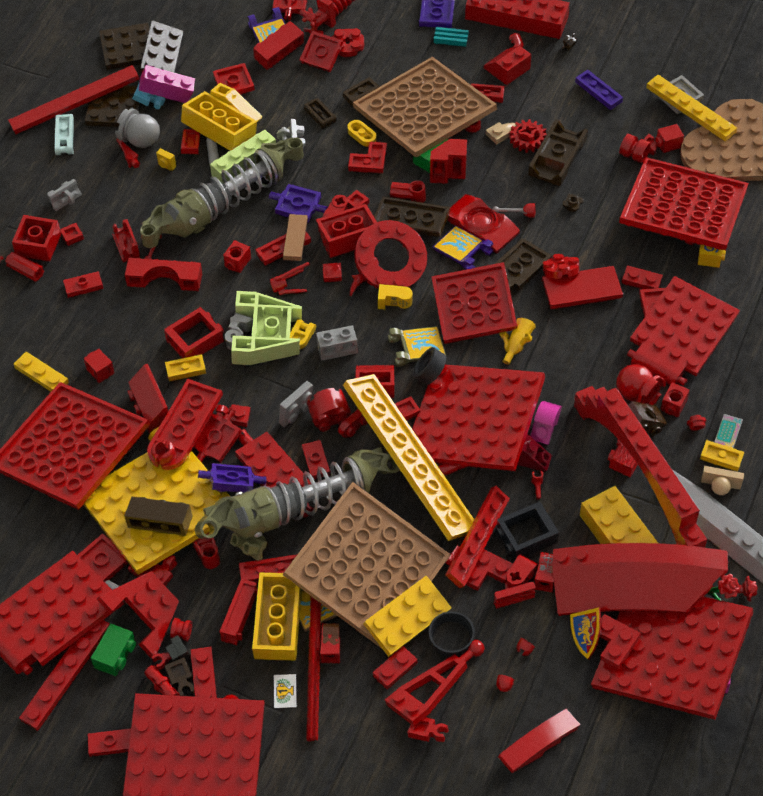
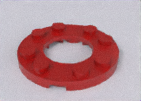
[354,220,427,289]

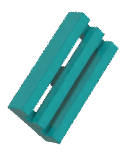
[434,27,469,47]

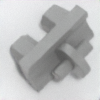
[277,119,305,148]
[47,179,82,211]

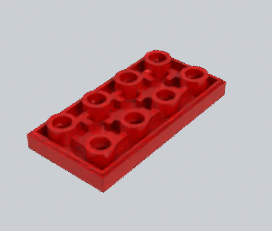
[542,266,623,309]

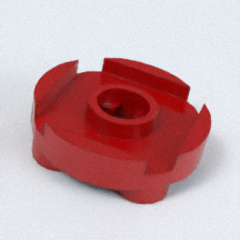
[332,28,364,57]
[543,254,579,279]

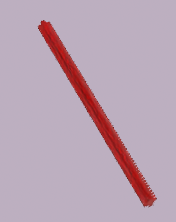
[306,596,321,742]

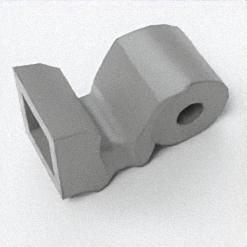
[225,313,253,350]

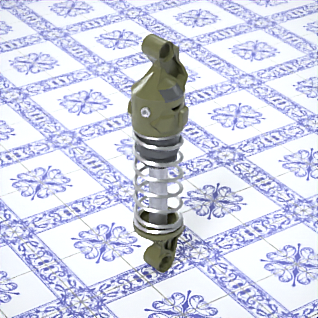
[140,137,304,248]
[195,447,400,539]

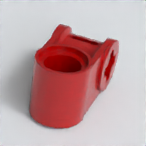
[323,195,348,217]
[192,532,220,569]
[505,554,538,589]

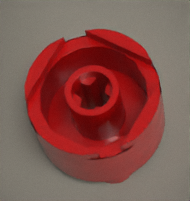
[306,388,351,431]

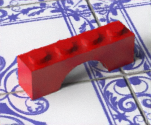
[125,258,202,291]

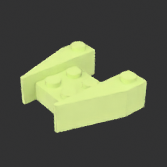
[231,291,302,365]

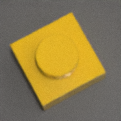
[156,148,176,171]

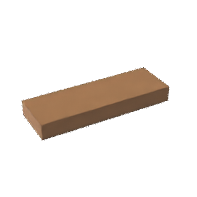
[283,214,308,261]

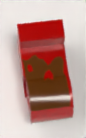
[320,623,340,663]

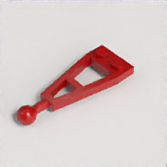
[385,640,485,726]

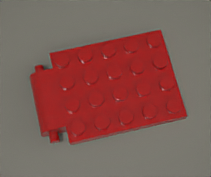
[627,276,740,386]
[0,551,124,675]

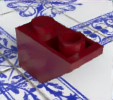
[517,434,552,472]

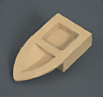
[486,122,515,145]

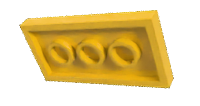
[363,576,452,657]

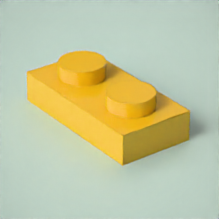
[165,354,206,381]
[700,440,744,472]

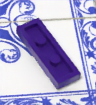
[575,70,623,110]

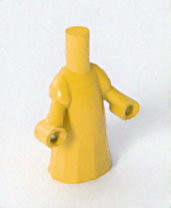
[499,318,536,365]

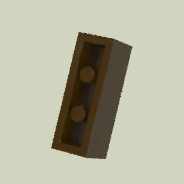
[124,496,193,536]

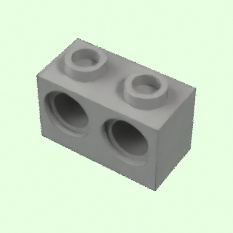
[316,325,358,361]

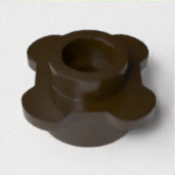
[562,33,577,50]
[563,194,583,212]

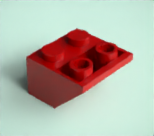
[356,365,394,398]

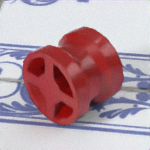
[170,618,192,641]

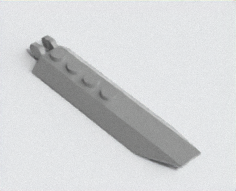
[673,470,763,584]

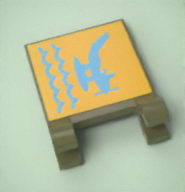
[388,326,446,367]

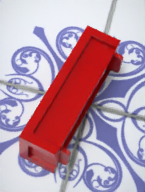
[220,579,258,645]

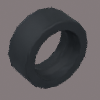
[413,347,446,385]

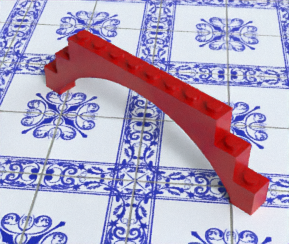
[574,386,707,548]

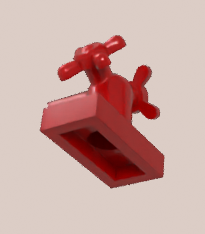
[299,0,336,34]

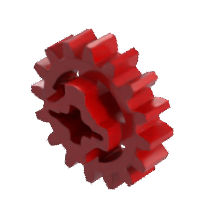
[509,119,547,153]

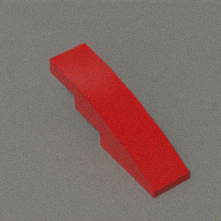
[498,709,580,773]

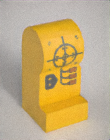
[378,284,413,309]

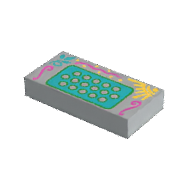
[714,414,743,448]

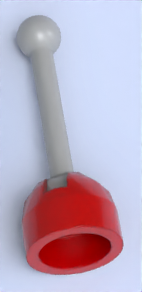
[492,203,536,218]

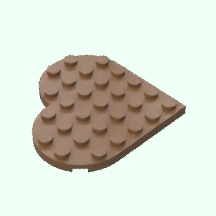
[680,99,763,181]

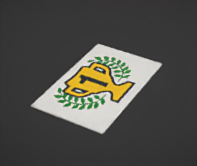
[274,674,297,708]

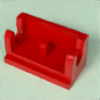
[112,219,140,262]

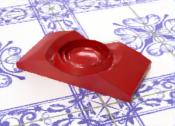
[447,194,520,254]

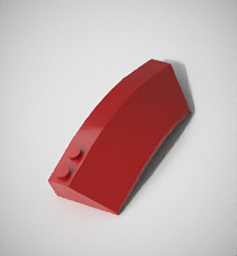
[552,543,728,616]

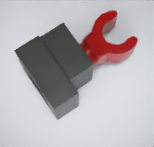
[152,635,190,670]

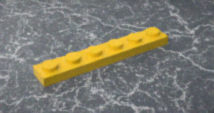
[646,75,737,141]

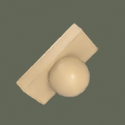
[701,466,744,495]

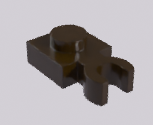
[164,658,195,696]

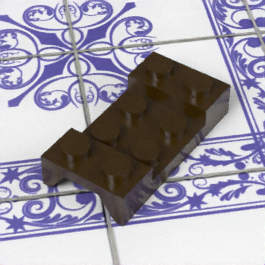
[528,119,588,186]

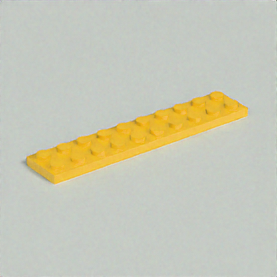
[343,375,474,541]

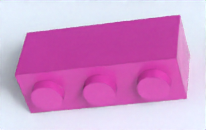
[139,65,195,103]

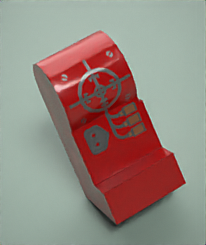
[535,552,554,592]

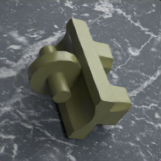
[230,533,267,561]

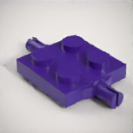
[269,184,328,223]
[198,463,266,493]

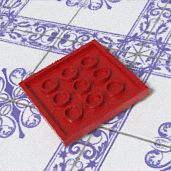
[432,262,518,344]

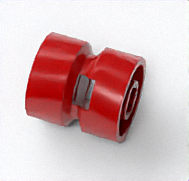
[619,134,651,163]

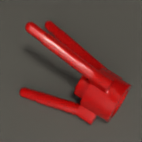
[269,262,309,295]

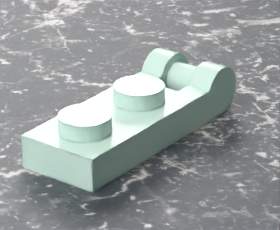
[55,114,74,155]

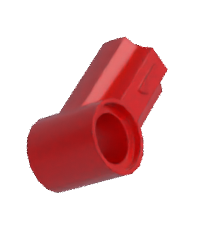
[390,181,426,203]

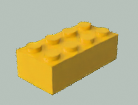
[181,91,257,151]
[580,486,658,544]
[252,572,302,661]

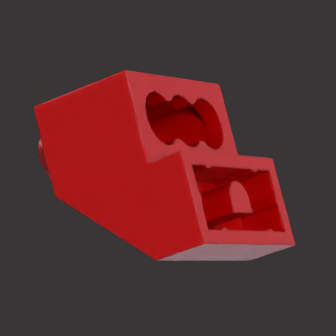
[430,139,467,184]

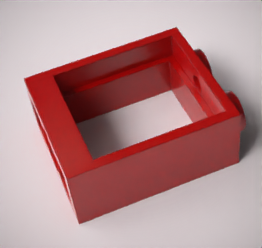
[164,307,224,358]

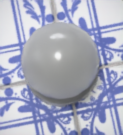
[115,108,160,148]

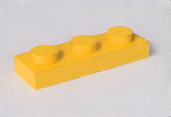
[13,352,69,392]

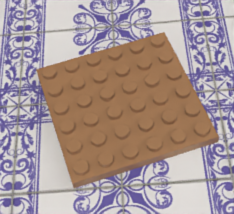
[353,57,497,157]
[283,482,450,649]

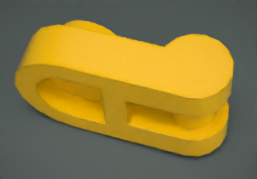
[290,319,316,349]

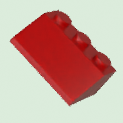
[316,204,381,258]
[127,364,168,434]

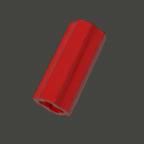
[5,252,44,281]

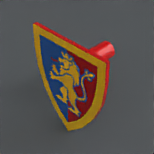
[570,607,601,659]

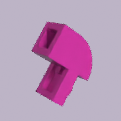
[530,401,562,445]

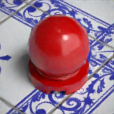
[616,364,666,405]

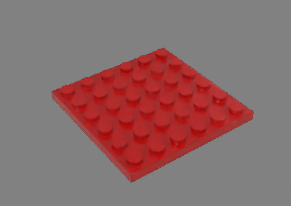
[619,157,749,251]
[412,364,545,471]
[0,382,150,510]
[591,597,753,720]
[123,693,265,796]

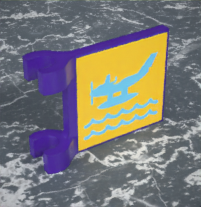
[248,7,285,43]
[433,226,494,270]

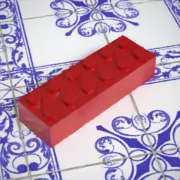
[465,0,570,39]

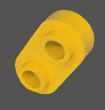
[348,120,376,147]

